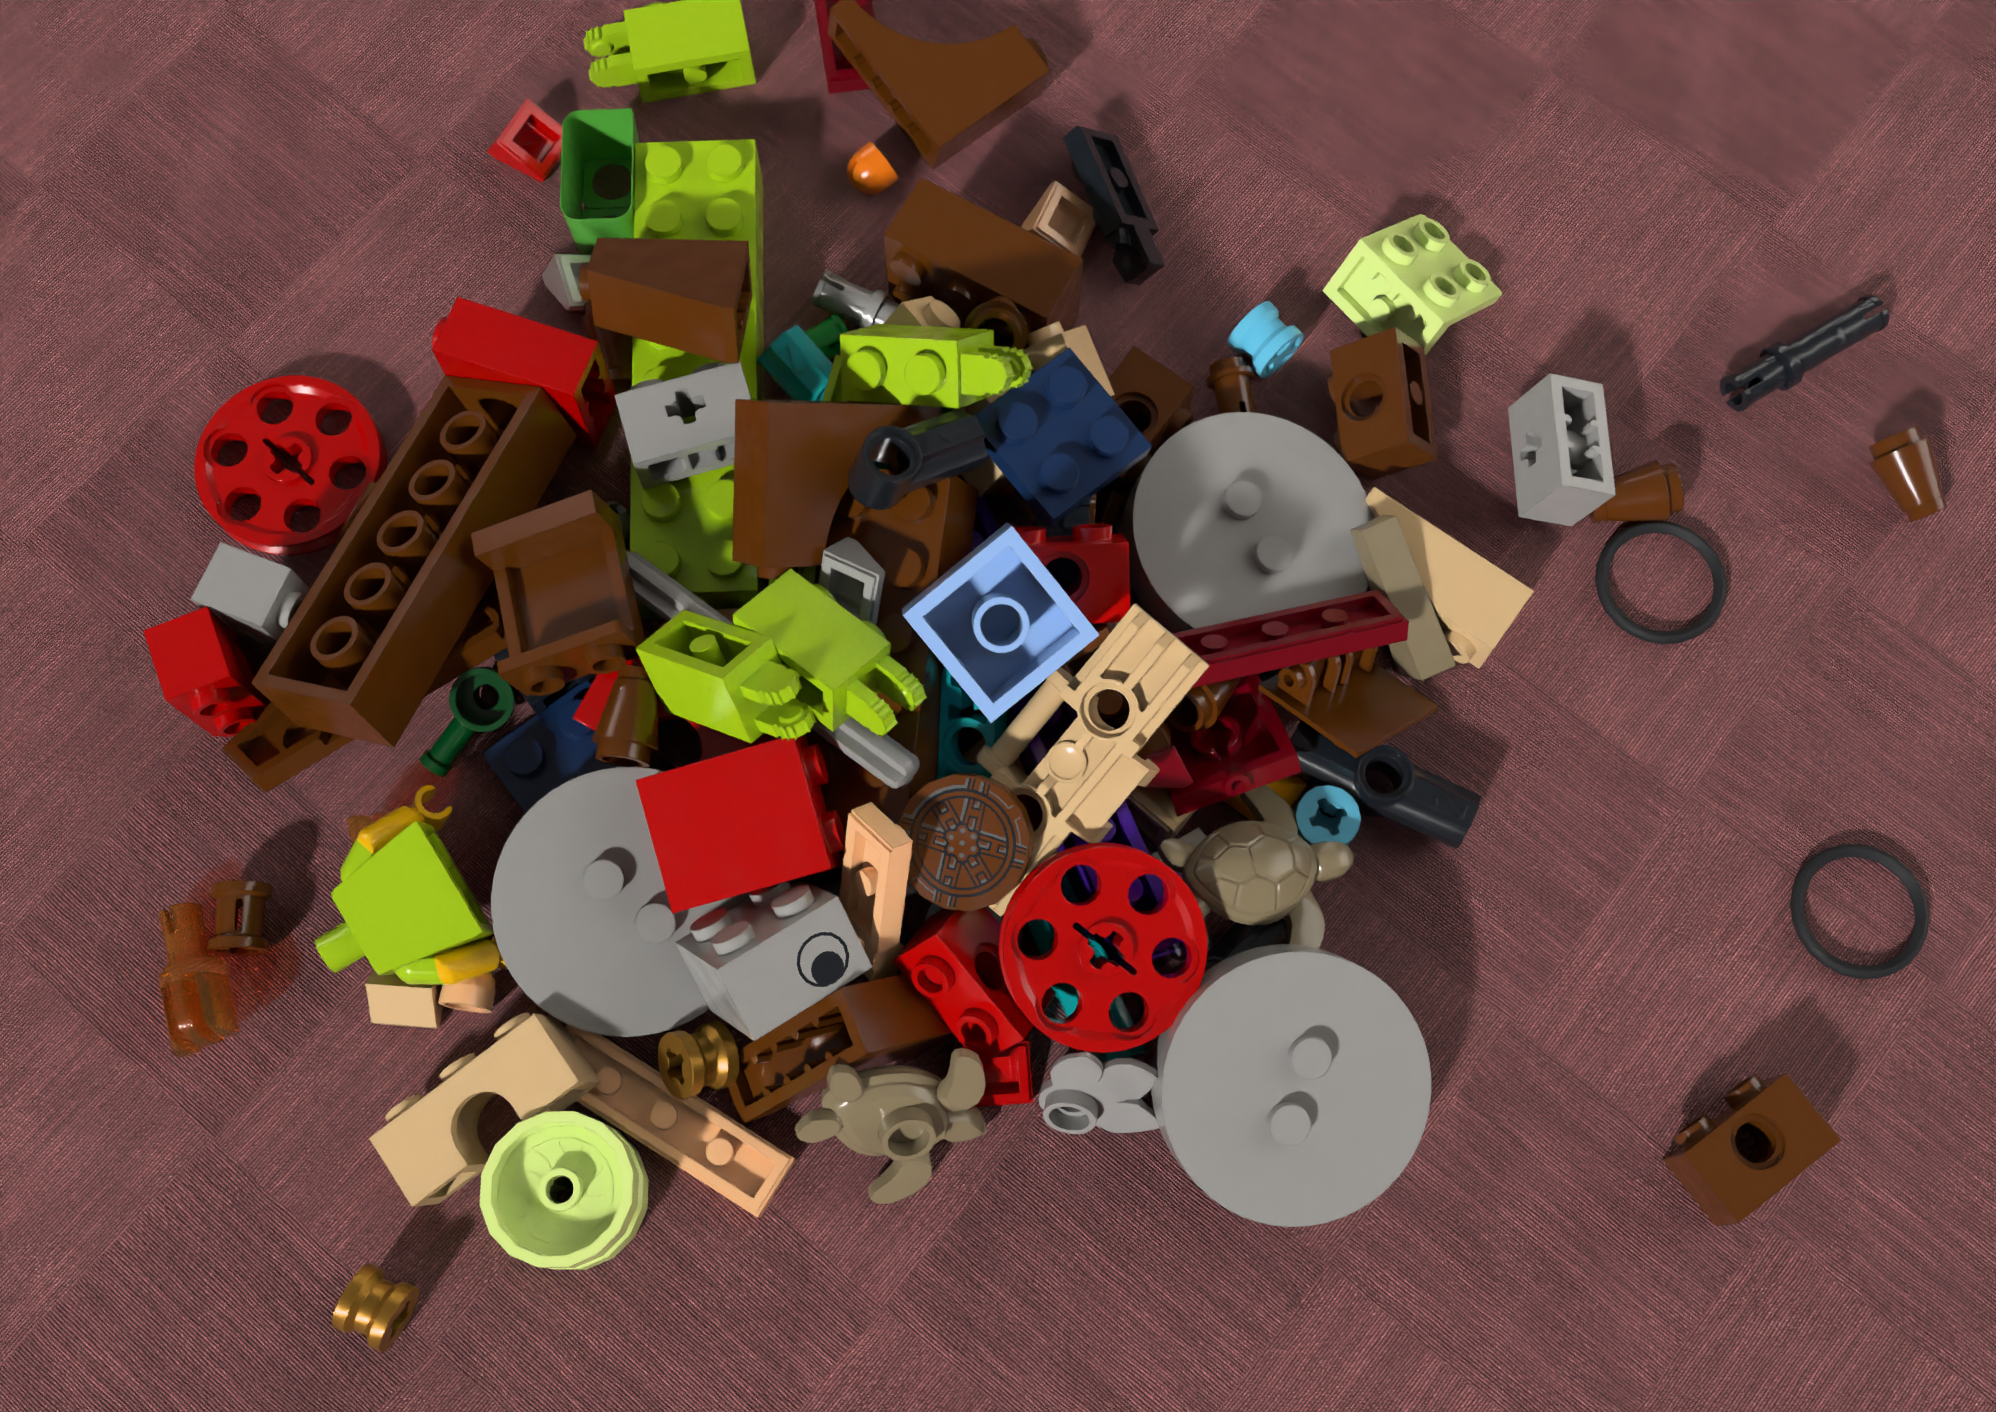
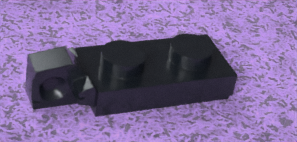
[1063,126,1165,285]

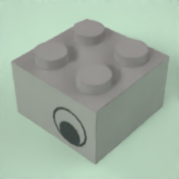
[675,878,872,1041]

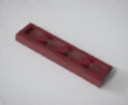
[1173,589,1409,688]

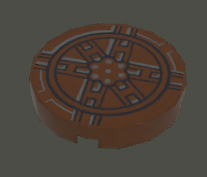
[897,772,1034,911]

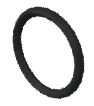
[1595,520,1727,644]
[1790,844,1929,979]

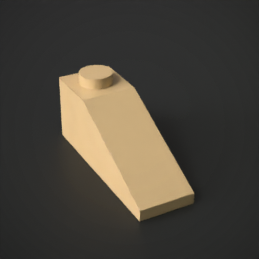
[1365,487,1534,669]

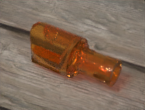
[157,902,241,1058]

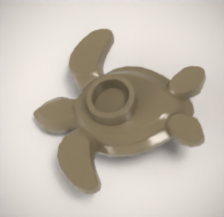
[1157,785,1354,948]
[795,1048,987,1204]

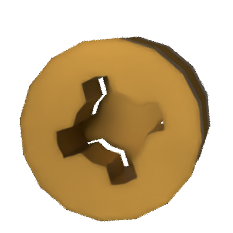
[658,1021,740,1100]
[331,1263,420,1352]

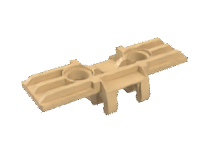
[976,604,1210,917]

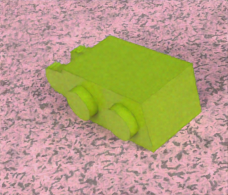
[583,0,756,103]
[840,324,1034,408]
[733,568,927,737]
[635,609,817,744]

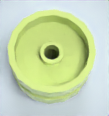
[480,1111,649,1270]

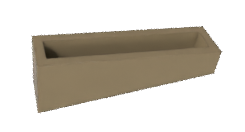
[1350,515,1456,681]

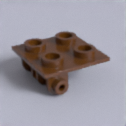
[1258,647,1438,758]

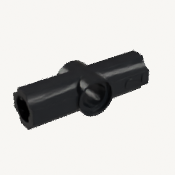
[1291,719,1482,849]

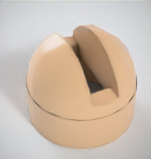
[438,972,496,1013]

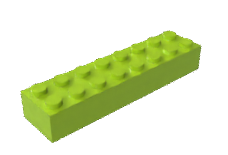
[630,139,765,620]

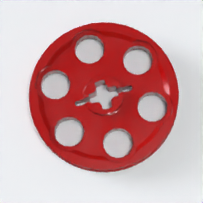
[194,375,387,555]
[999,842,1208,1053]

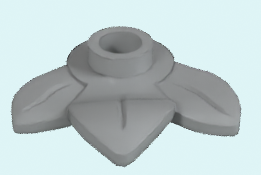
[1039,1052,1159,1134]

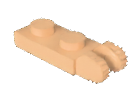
[839,802,913,981]

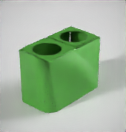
[560,108,640,255]

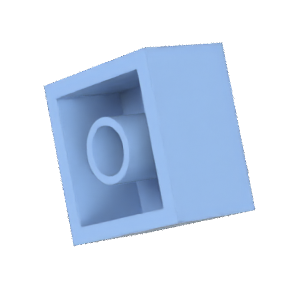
[902,523,1099,723]

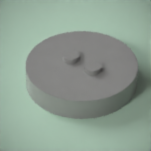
[1121,412,1374,634]
[491,767,750,1037]
[1151,944,1432,1227]

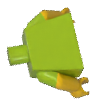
[314,784,508,985]

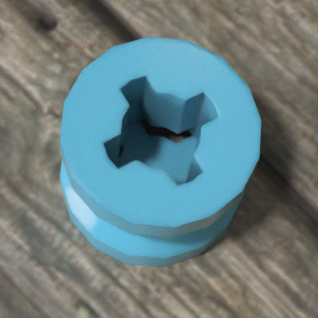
[1227,301,1304,379]
[1294,785,1361,845]

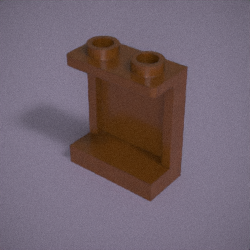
[471,490,645,696]

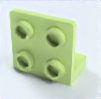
[1322,214,1502,356]

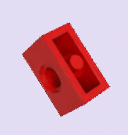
[1013,523,1130,624]
[143,606,271,737]
[893,907,1056,1062]

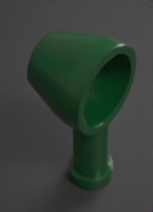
[419,667,517,777]

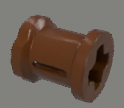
[206,880,273,956]

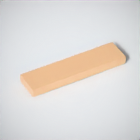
[565,1024,797,1218]

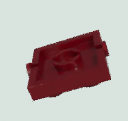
[1166,674,1302,817]

